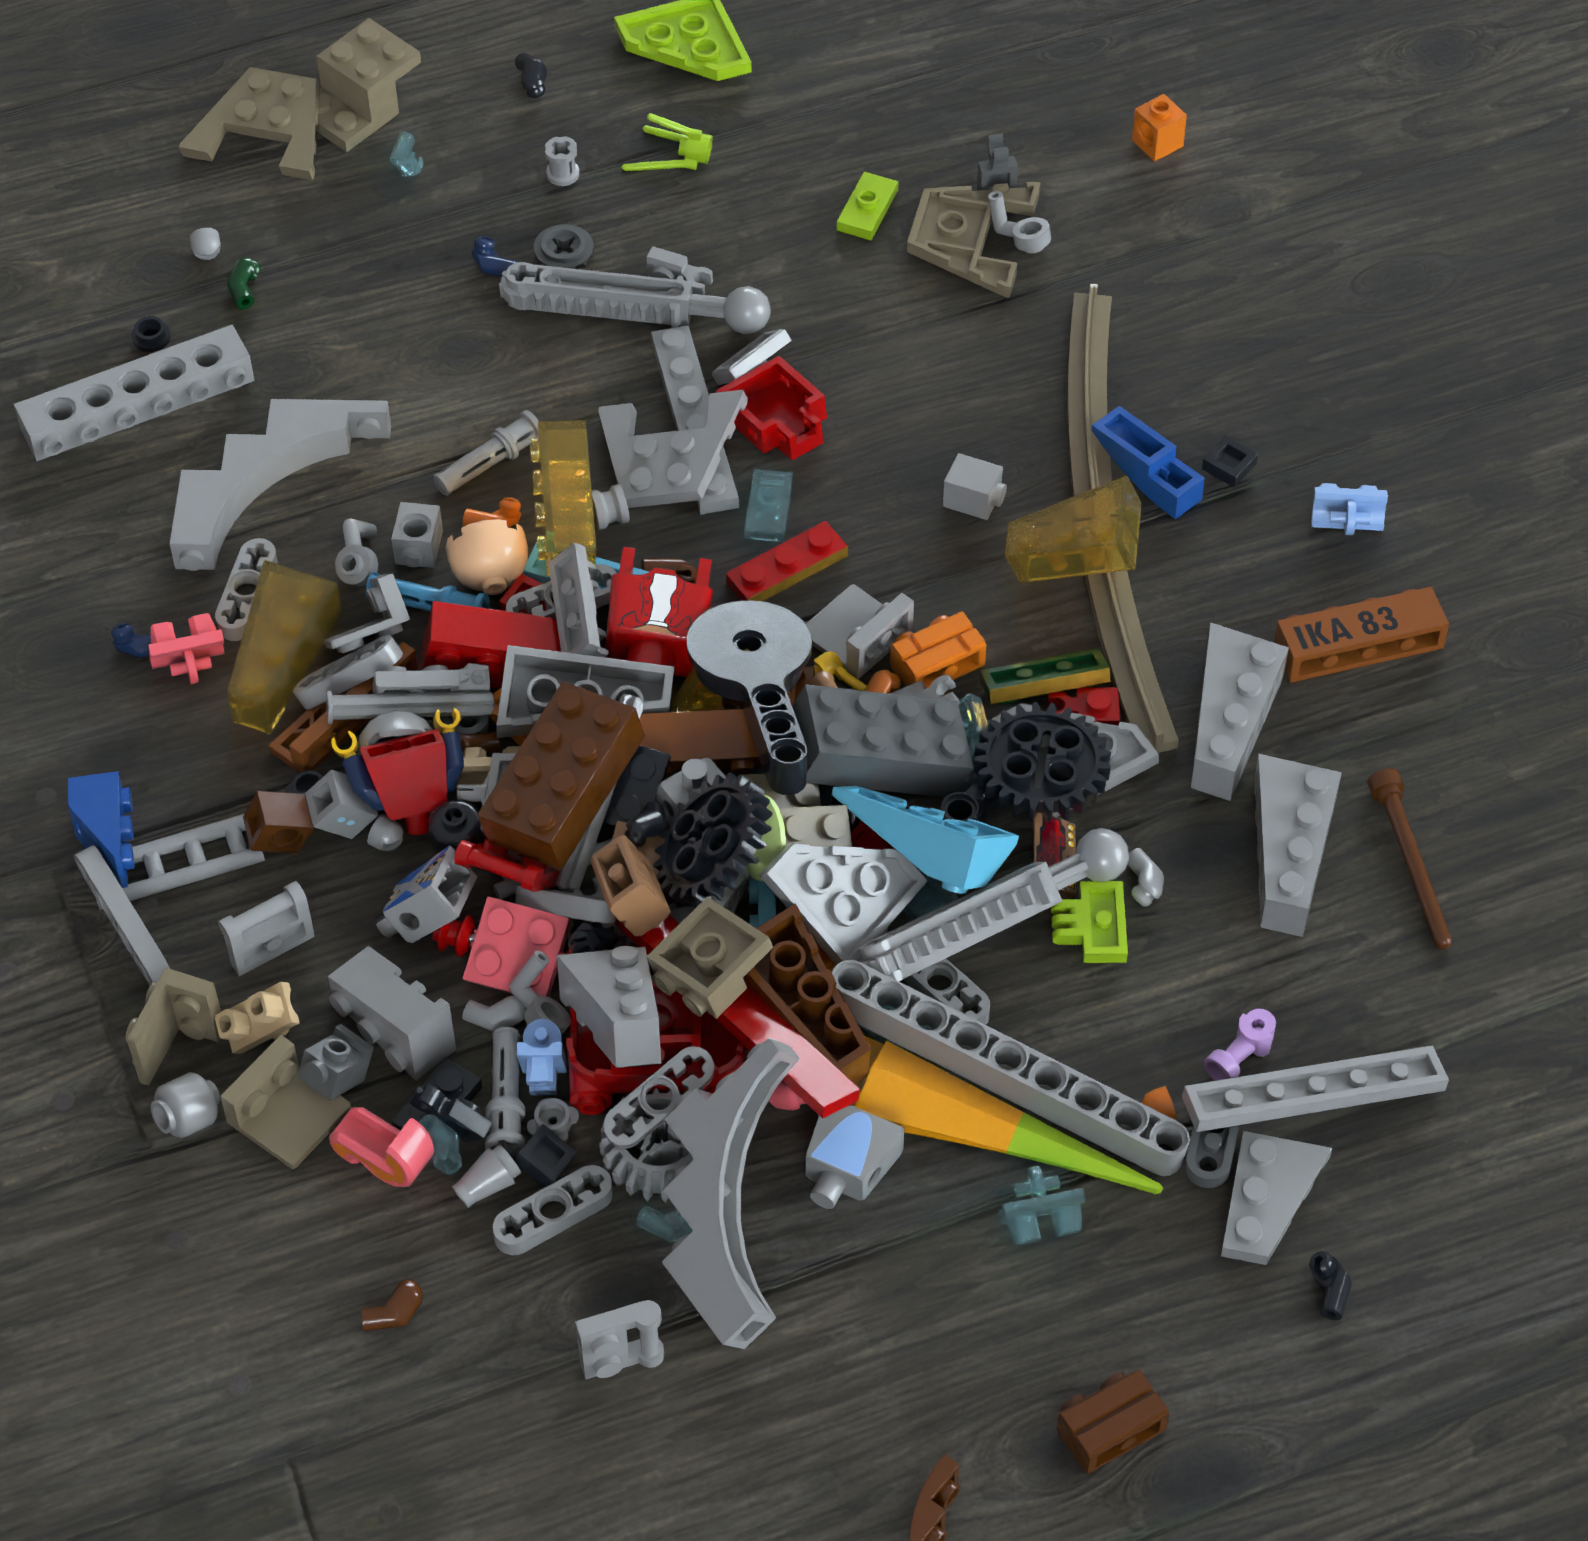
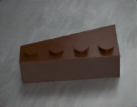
[743,903,871,1084]

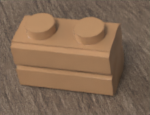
[590,835,670,937]

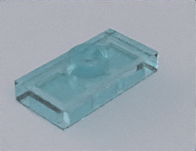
[744,469,793,542]

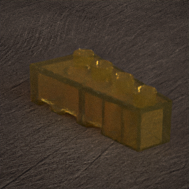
[530,420,596,576]
[227,560,342,734]

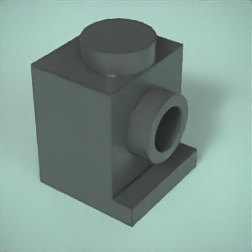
[297,1024,374,1101]

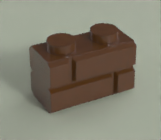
[1057,1369,1169,1474]

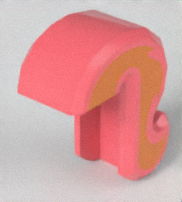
[329,1107,434,1187]

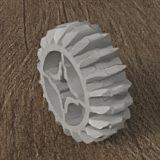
[599,1088,694,1203]

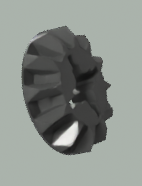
[534,224,594,269]

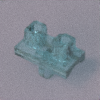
[998,1166,1086,1245]

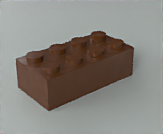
[477,681,645,871]

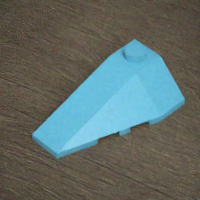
[832,786,1019,894]

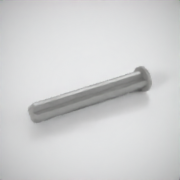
[326,691,494,724]

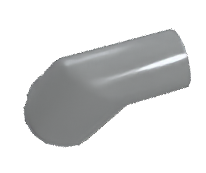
[462,995,526,1031]

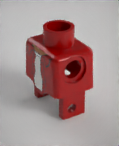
[605,547,713,677]

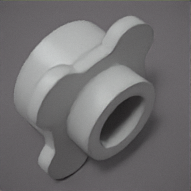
[527,1098,579,1142]

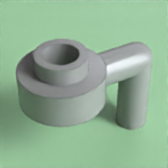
[988,191,1051,253]
[335,518,378,586]
[509,951,571,1035]

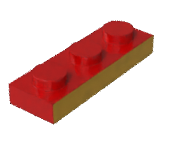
[726,521,848,602]

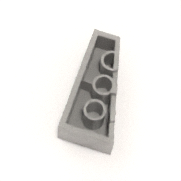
[496,645,674,738]

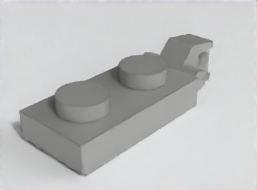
[372,663,490,694]

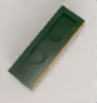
[980,648,1111,704]

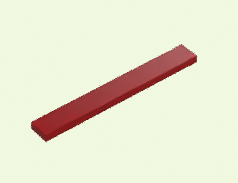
[614,914,860,1119]

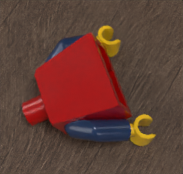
[331,708,464,835]

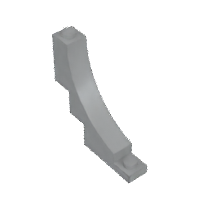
[170,399,392,571]

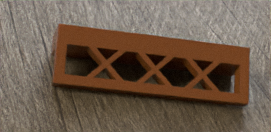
[268,642,418,773]

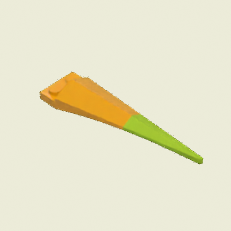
[851,1036,1163,1194]

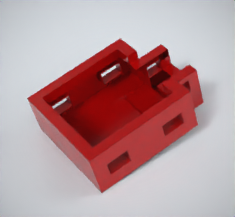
[716,356,827,461]

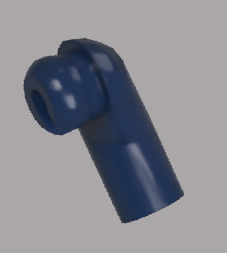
[472,236,518,277]
[111,623,151,658]

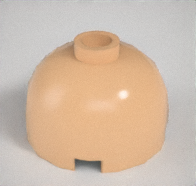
[446,519,528,595]

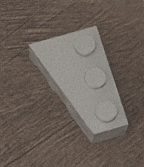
[328,946,456,1081]
[557,946,661,1068]

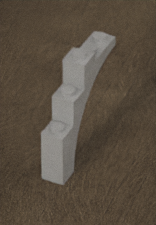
[662,1038,800,1349]

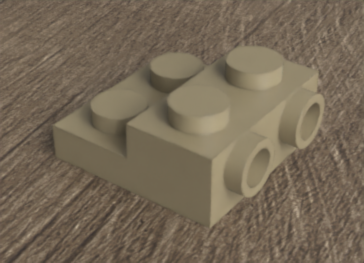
[646,897,773,1018]

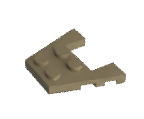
[179,67,320,180]
[907,182,1041,298]

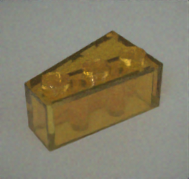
[1005,475,1141,583]

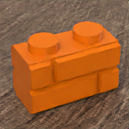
[890,611,987,688]

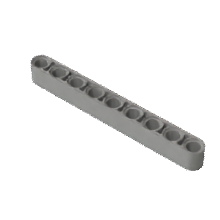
[832,960,1190,1176]

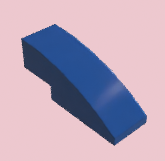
[1092,406,1205,519]

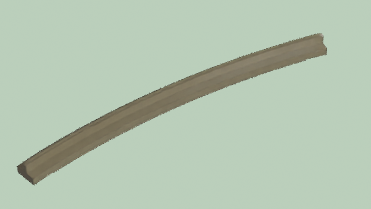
[1067,284,1179,753]

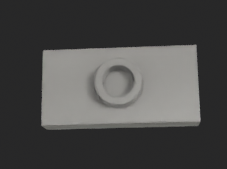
[711,329,792,385]

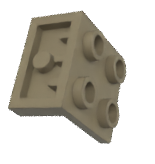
[125,967,221,1085]
[220,1035,351,1169]

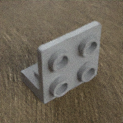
[323,573,410,653]
[806,584,914,679]

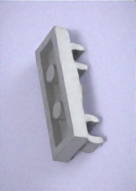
[548,542,609,657]

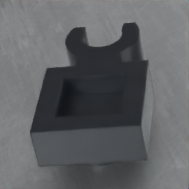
[408,1084,492,1142]

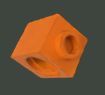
[1132,94,1187,162]

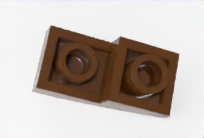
[910,1454,961,1541]

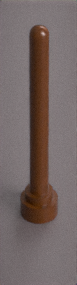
[1367,768,1452,949]

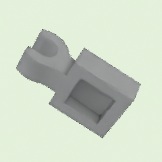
[647,246,713,295]

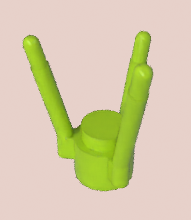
[621,113,713,171]

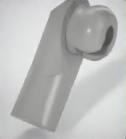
[1127,848,1164,906]

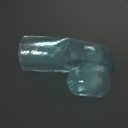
[390,132,424,177]

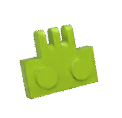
[1051,881,1128,963]

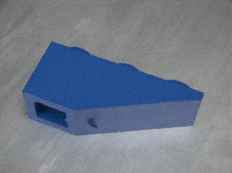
[68,771,135,888]

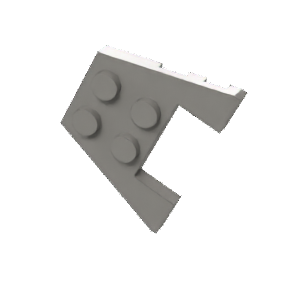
[598,390,748,508]

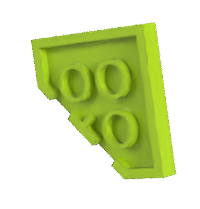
[614,0,752,81]

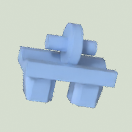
[1311,483,1388,536]
[517,1019,567,1096]

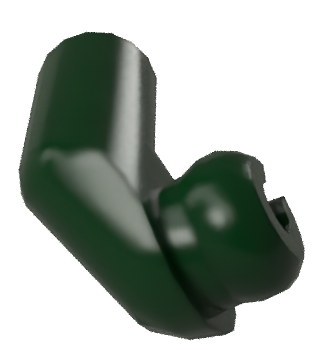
[226,257,261,310]

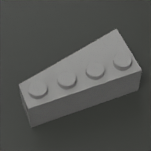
[1191,622,1289,801]
[1254,754,1342,937]

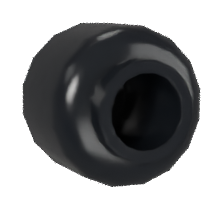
[428,800,486,854]

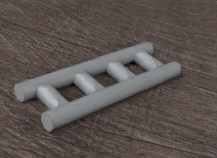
[96,814,265,910]

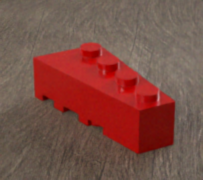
[419,601,561,688]

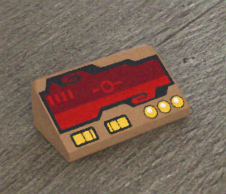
[1033,813,1076,898]

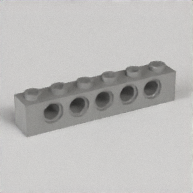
[14,324,255,461]

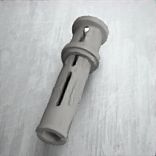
[433,410,545,496]
[485,1027,525,1157]

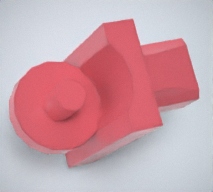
[148,613,224,684]

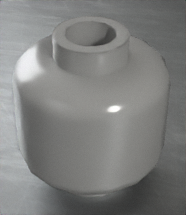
[151,1072,221,1138]

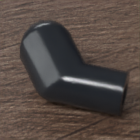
[515,53,547,98]
[624,801,666,848]
[1309,1251,1352,1321]

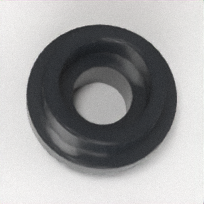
[132,316,171,352]

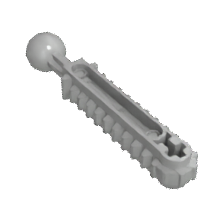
[499,262,771,335]
[858,828,1129,981]

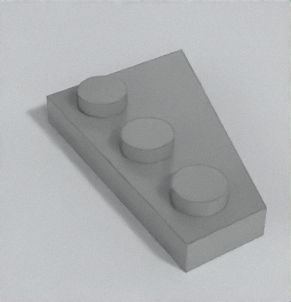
[1221,1131,1332,1265]

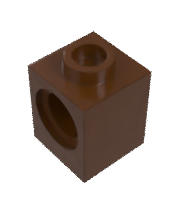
[243,791,314,853]

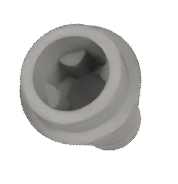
[452,1144,521,1208]

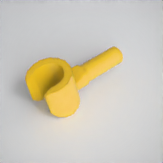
[813,651,867,691]

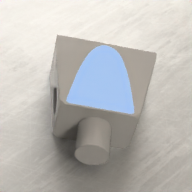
[806,1105,904,1209]

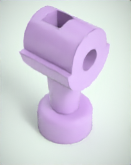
[1203,1009,1276,1081]

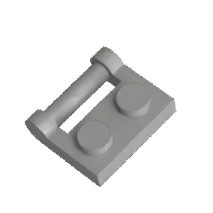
[218,881,315,977]
[575,1300,664,1380]

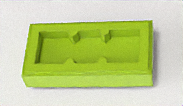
[837,172,899,241]

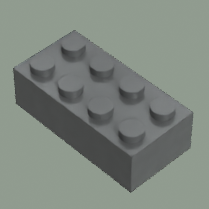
[792,684,974,797]

